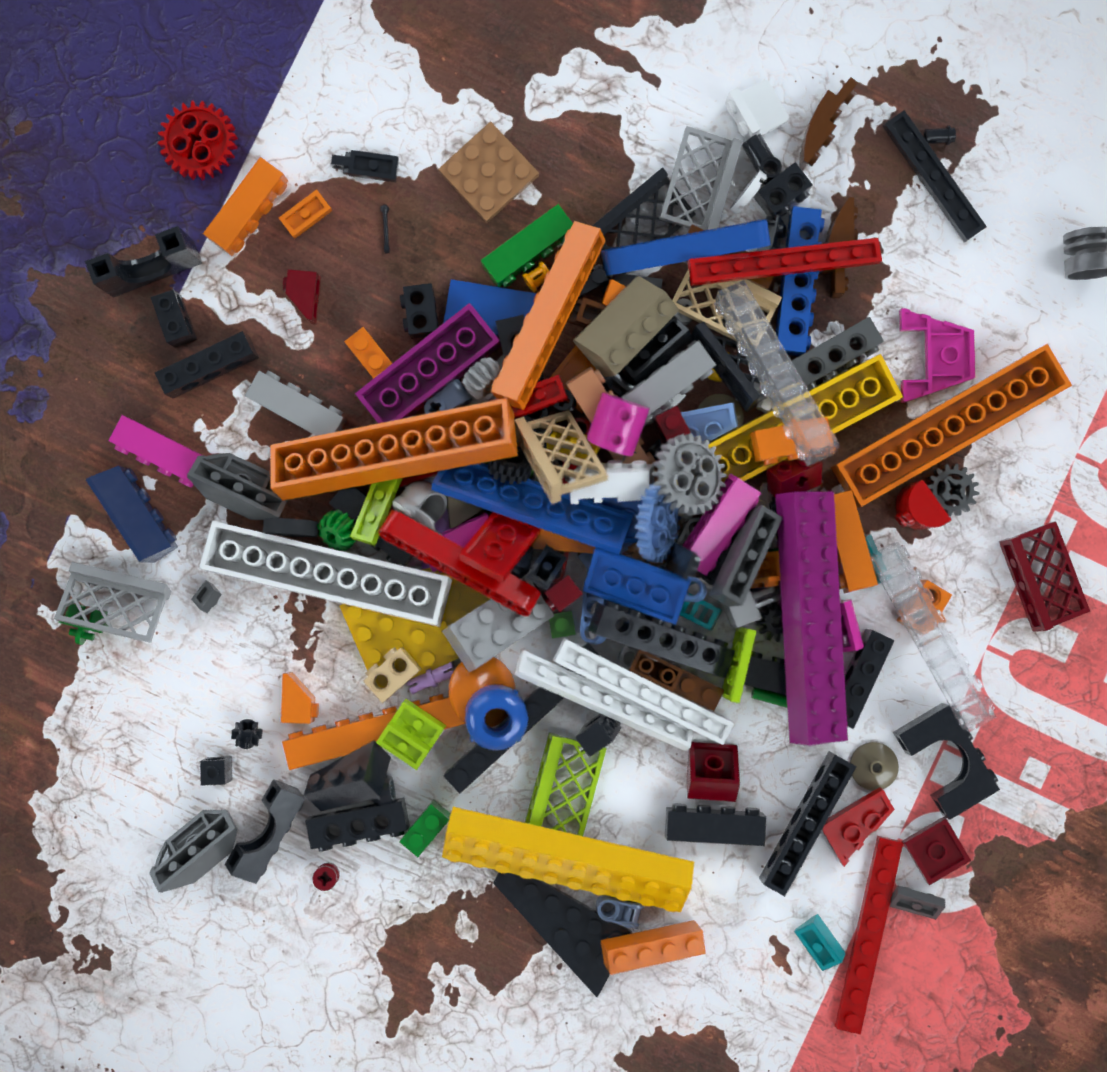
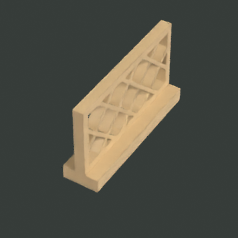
[672,269,782,350]
[514,410,608,504]

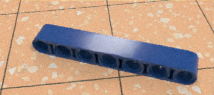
[601,219,771,276]

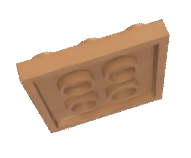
[438,121,539,223]

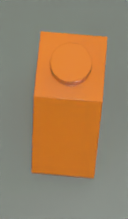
[281,672,319,724]

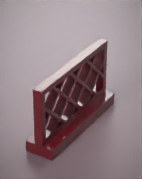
[999,521,1090,632]

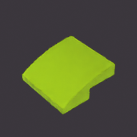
[376,699,446,770]

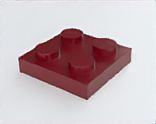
[902,816,971,885]

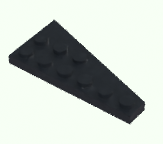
[493,872,632,998]

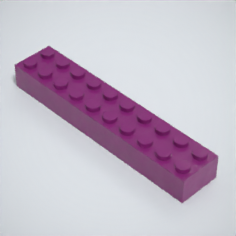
[776,491,848,746]

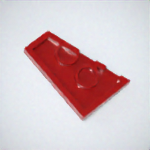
[822,787,895,867]

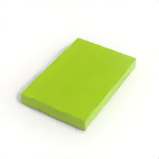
[722,627,756,704]

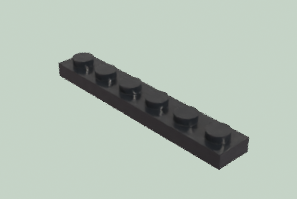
[883,110,987,243]

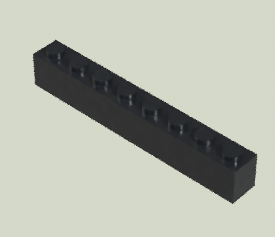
[443,642,600,794]

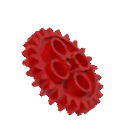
[158,101,238,180]

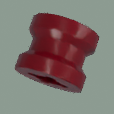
[312,862,340,891]

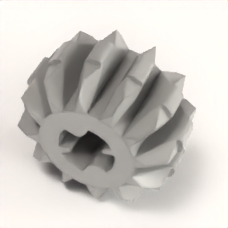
[462,357,502,399]

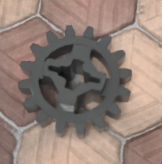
[927,464,980,516]

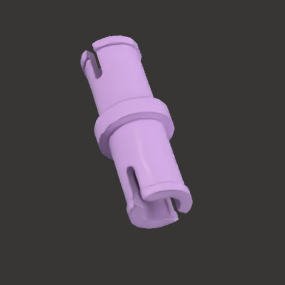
[407,662,455,694]

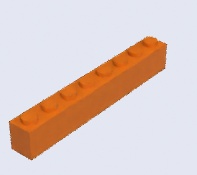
[491,221,606,410]
[282,693,466,770]

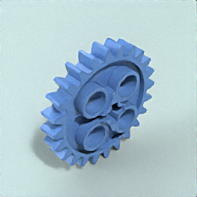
[635,482,681,563]

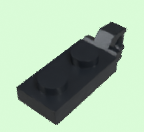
[331,150,399,182]

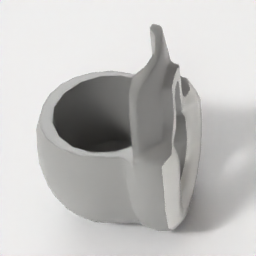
[392,481,447,535]

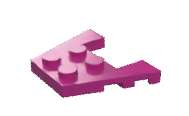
[899,308,975,403]

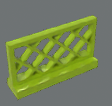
[525,732,607,836]

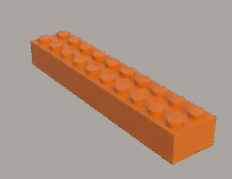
[831,343,1072,508]
[270,398,518,501]

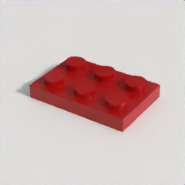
[459,512,541,583]

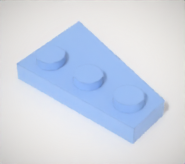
[681,402,738,443]

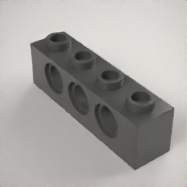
[785,316,884,393]

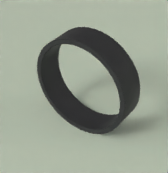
[263,518,318,537]

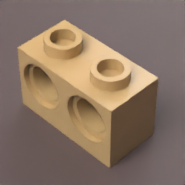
[363,647,422,703]

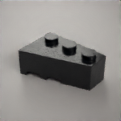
[304,740,391,811]

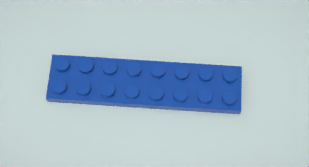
[431,463,634,555]

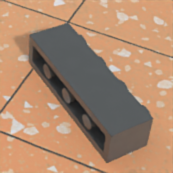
[709,505,783,607]

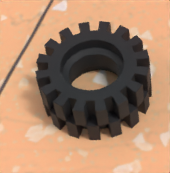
[487,446,532,485]

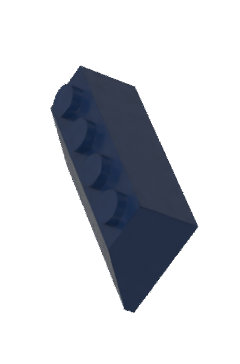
[86,466,178,563]

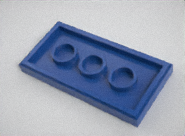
[443,279,536,339]
[583,548,691,625]

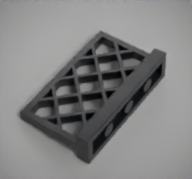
[592,167,696,274]
[691,306,795,412]

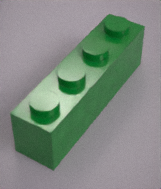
[480,204,573,288]

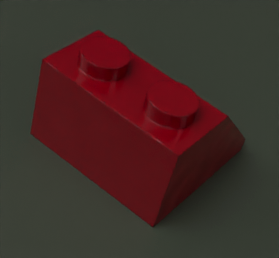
[687,742,740,802]

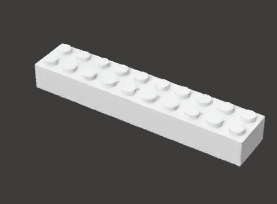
[199,521,452,627]

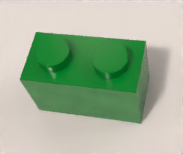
[399,799,451,858]

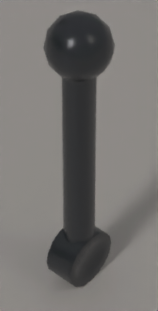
[380,204,390,254]

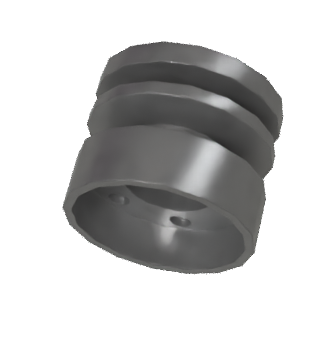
[1063,226,1107,280]

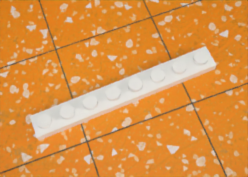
[553,638,734,745]
[514,650,693,751]

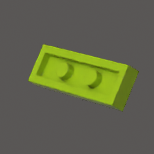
[350,478,402,546]

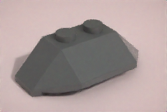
[187,453,288,520]
[149,810,238,893]

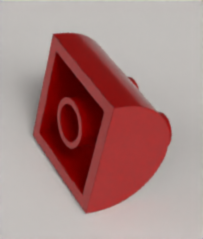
[895,480,952,530]

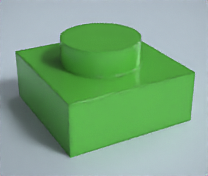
[549,611,576,639]

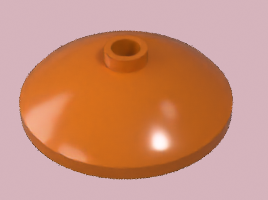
[449,657,516,727]

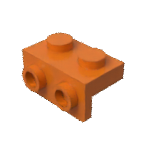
[750,551,780,589]

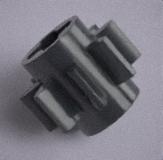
[231,719,263,749]

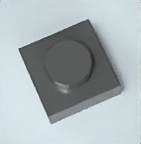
[191,580,222,613]

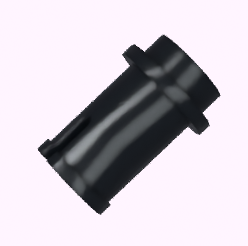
[923,125,956,145]

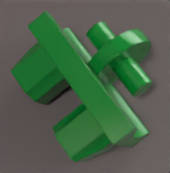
[58,603,108,645]

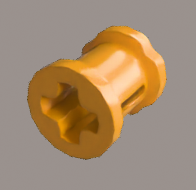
[522,261,549,293]

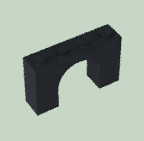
[85,226,202,298]
[893,703,1000,820]

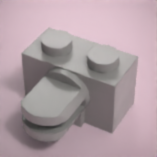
[722,586,779,628]

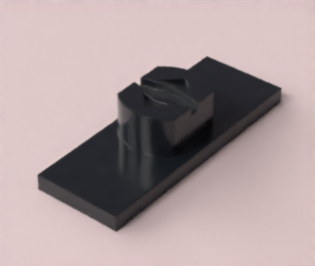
[666,542,701,580]

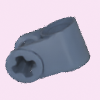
[424,379,473,414]
[596,895,644,929]

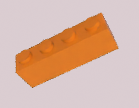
[203,157,288,256]
[834,490,878,594]
[601,920,706,975]

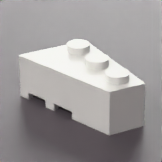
[570,460,654,504]

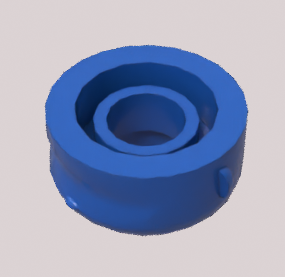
[465,684,528,750]

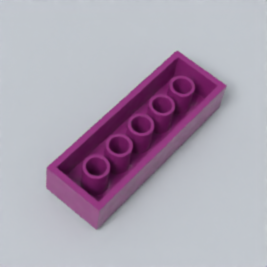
[355,303,501,424]

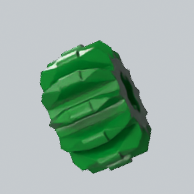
[317,509,356,551]

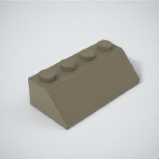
[572,276,679,377]

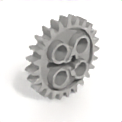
[652,434,727,516]

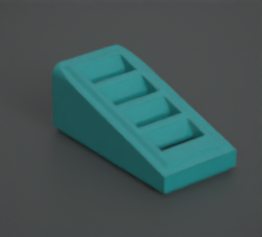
[680,593,723,631]

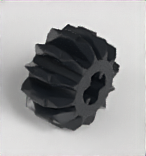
[755,601,783,642]

